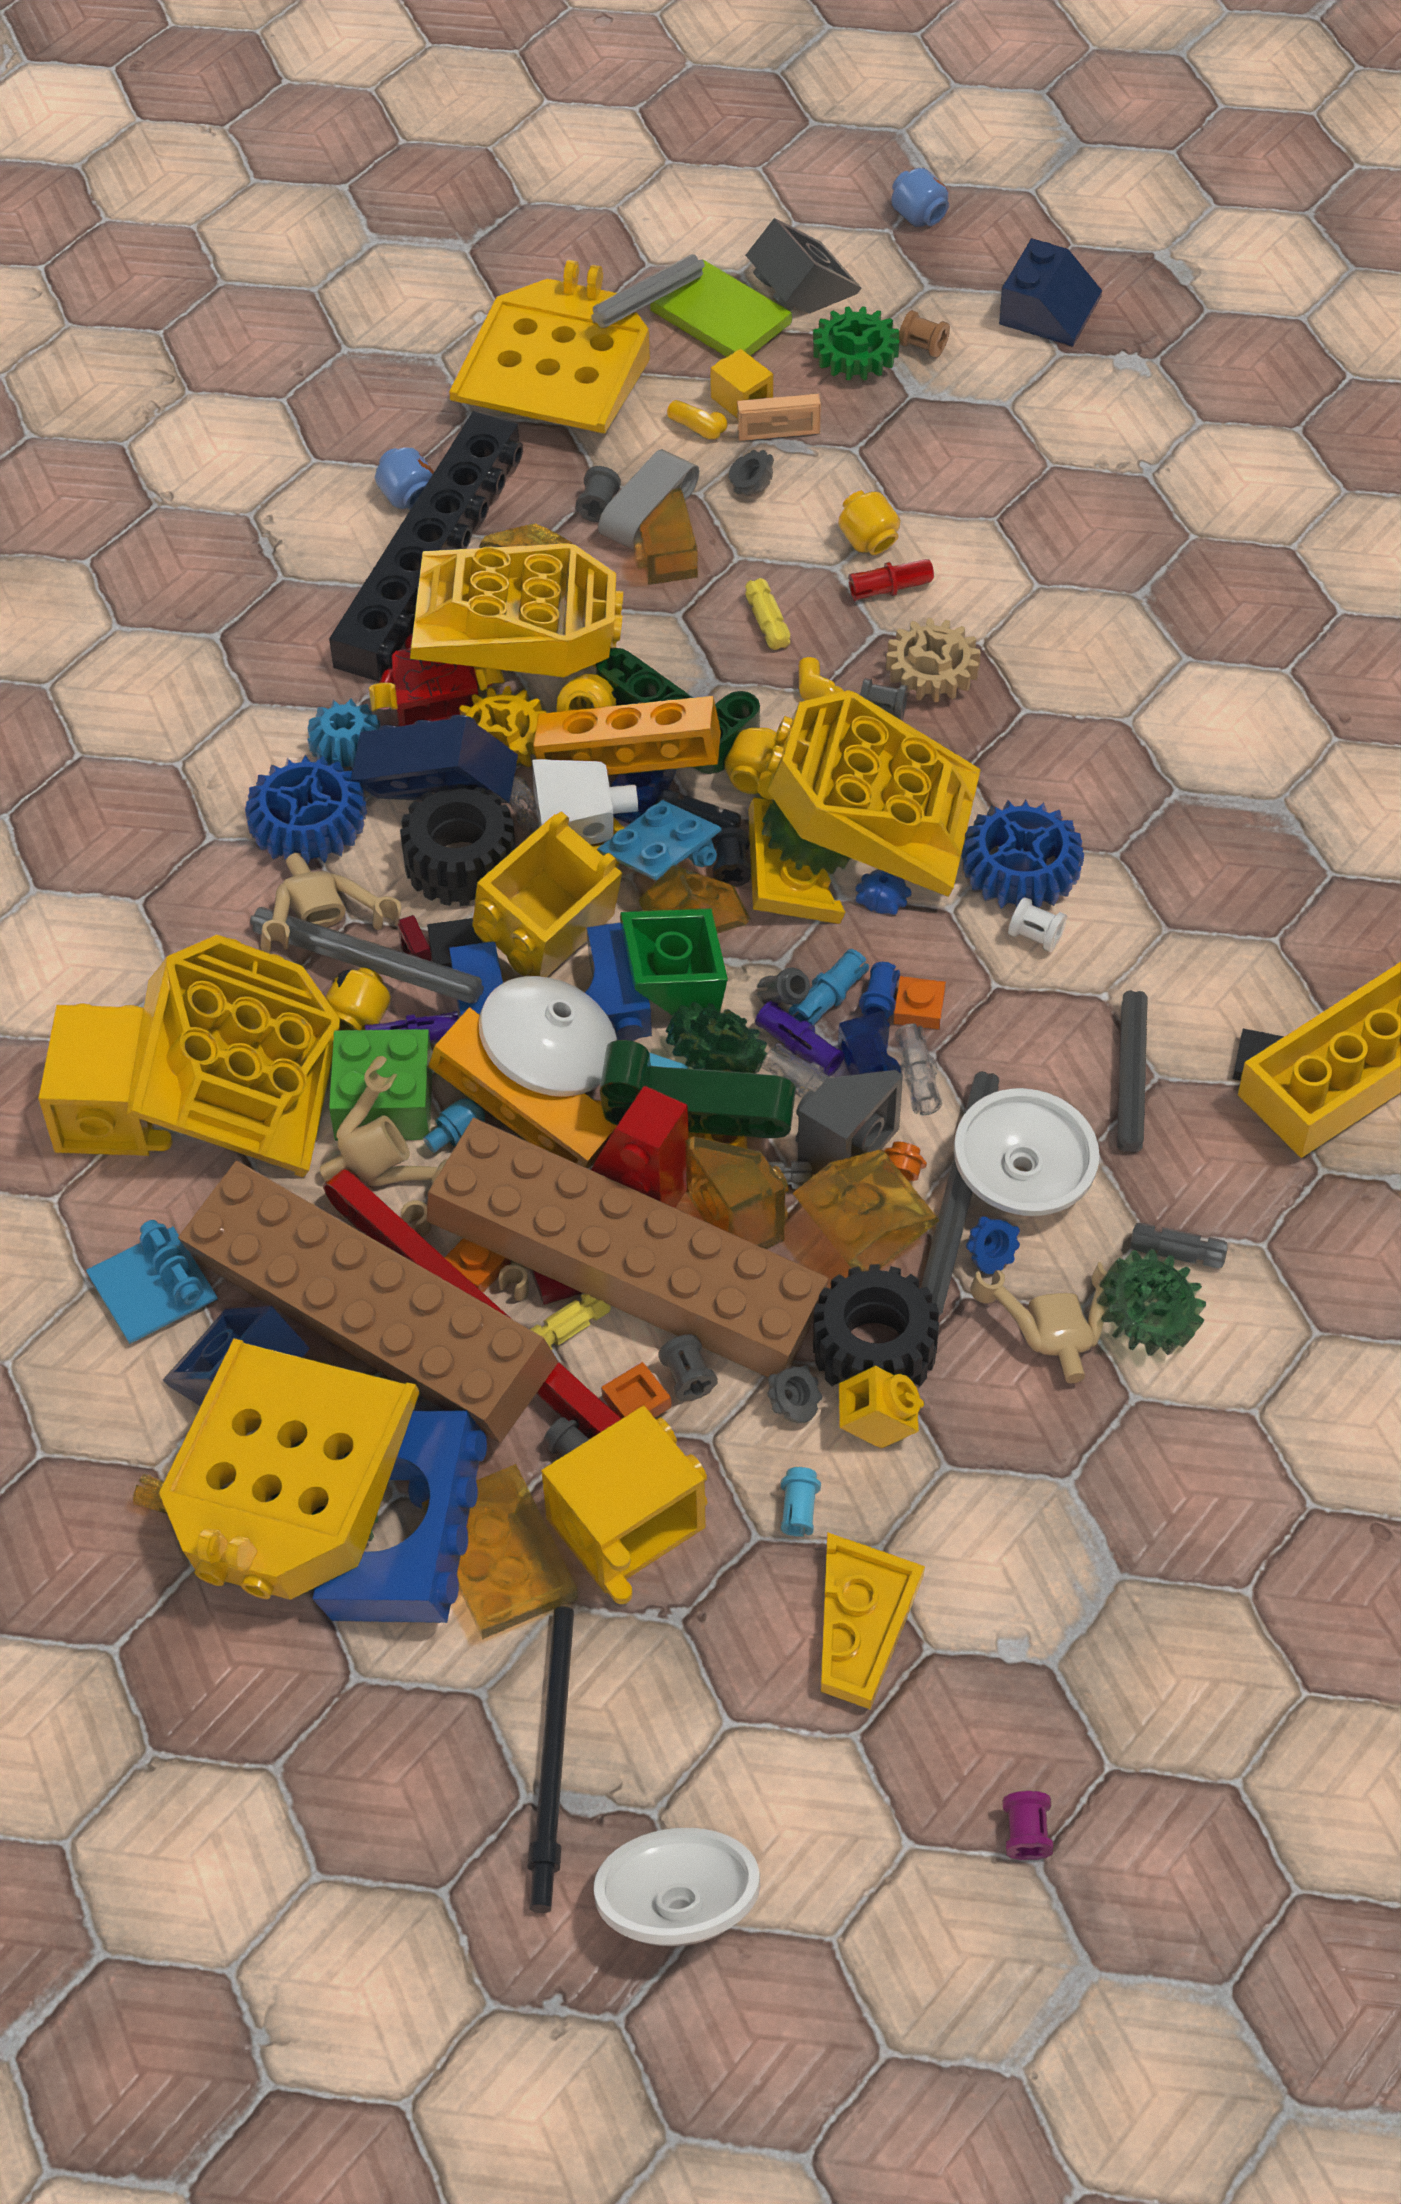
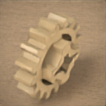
[886,618,981,702]

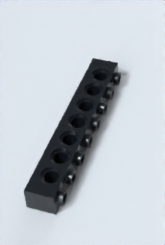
[329,411,523,682]

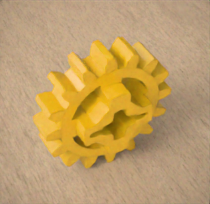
[459,686,546,772]

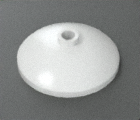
[479,976,617,1097]
[954,1088,1099,1216]
[594,1828,760,1946]

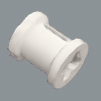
[1008,897,1067,952]

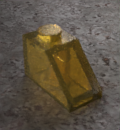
[633,488,698,585]
[638,865,751,934]

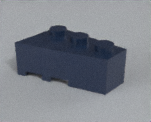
[351,715,518,803]

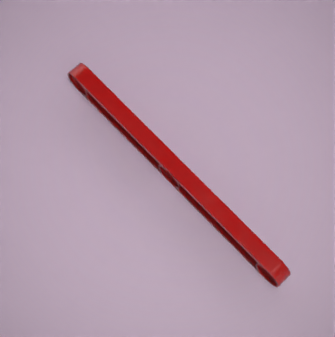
[323,1169,621,1439]

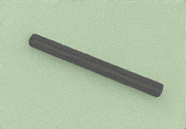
[250,907,484,1004]
[920,1071,999,1316]

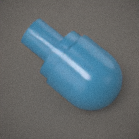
[423,1098,485,1153]

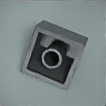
[745,218,862,314]
[796,1070,903,1193]

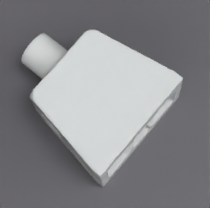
[532,759,638,845]

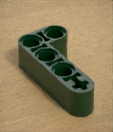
[596,648,760,774]
[599,1040,796,1139]

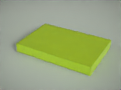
[650,259,792,357]

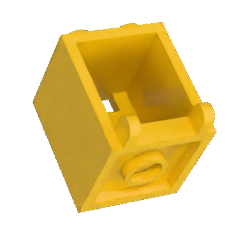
[472,811,622,977]
[38,1003,173,1156]
[541,1405,708,1604]

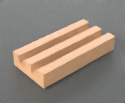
[737,394,821,441]

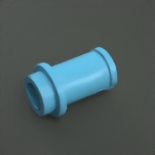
[781,1467,821,1537]

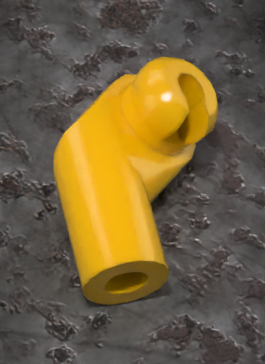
[798,657,843,700]

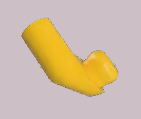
[667,400,728,440]

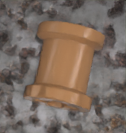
[899,310,950,358]

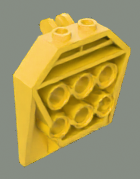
[449,260,650,434]
[410,544,623,677]
[757,690,981,897]
[126,934,340,1177]
[159,1338,419,1600]

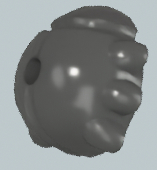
[729,450,774,495]
[767,1365,822,1423]

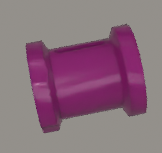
[1002,1791,1053,1860]

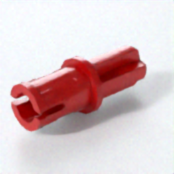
[848,559,934,601]

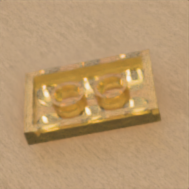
[422,1464,578,1639]

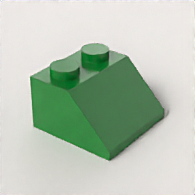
[620,908,728,1017]

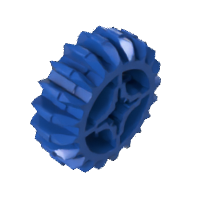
[245,755,367,865]
[961,799,1084,909]

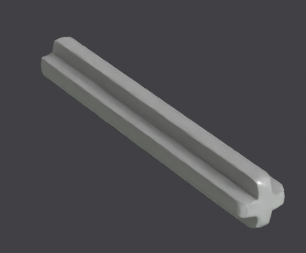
[591,254,705,328]

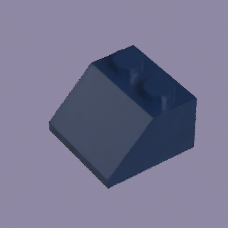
[999,238,1102,346]
[163,1306,310,1406]

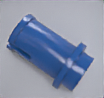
[859,962,900,1022]

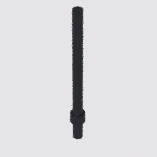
[527,1606,574,1913]

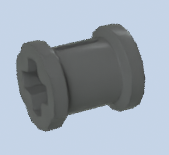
[576,466,621,522]
[860,678,908,721]
[658,1334,718,1401]

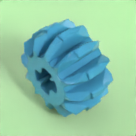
[307,698,381,769]

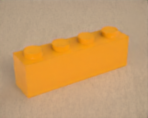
[428,1007,617,1169]

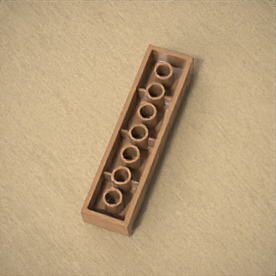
[427,1117,829,1377]
[178,1160,558,1444]

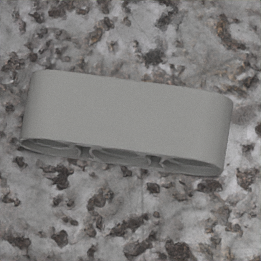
[598,449,700,551]

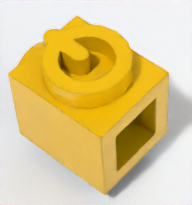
[839,1366,924,1449]

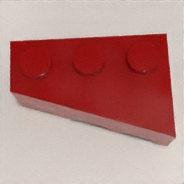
[591,1086,690,1208]

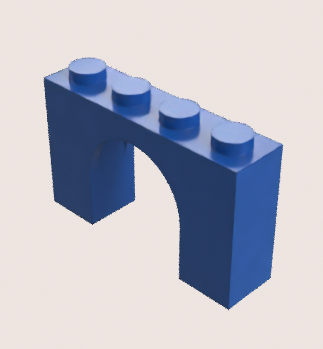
[449,922,652,1041]
[312,1411,487,1623]

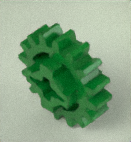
[813,306,900,381]

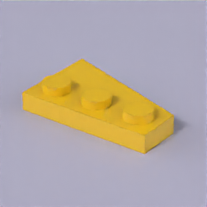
[748,797,846,924]
[821,1532,925,1710]

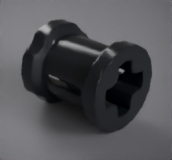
[711,827,752,887]

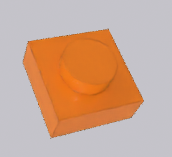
[893,976,946,1030]
[444,1238,511,1293]
[601,1362,671,1419]

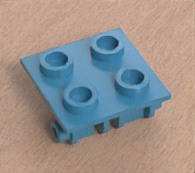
[597,800,722,881]
[86,1220,218,1344]

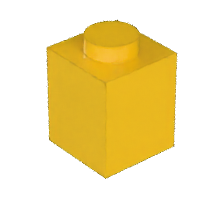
[710,349,773,418]

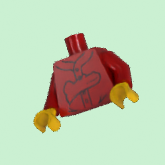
[369,634,505,727]

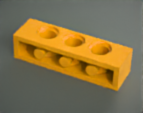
[533,696,721,775]

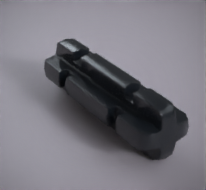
[656,789,741,829]

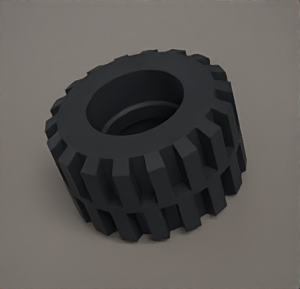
[400,784,516,906]
[813,1264,939,1386]

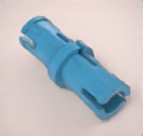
[789,949,869,1026]

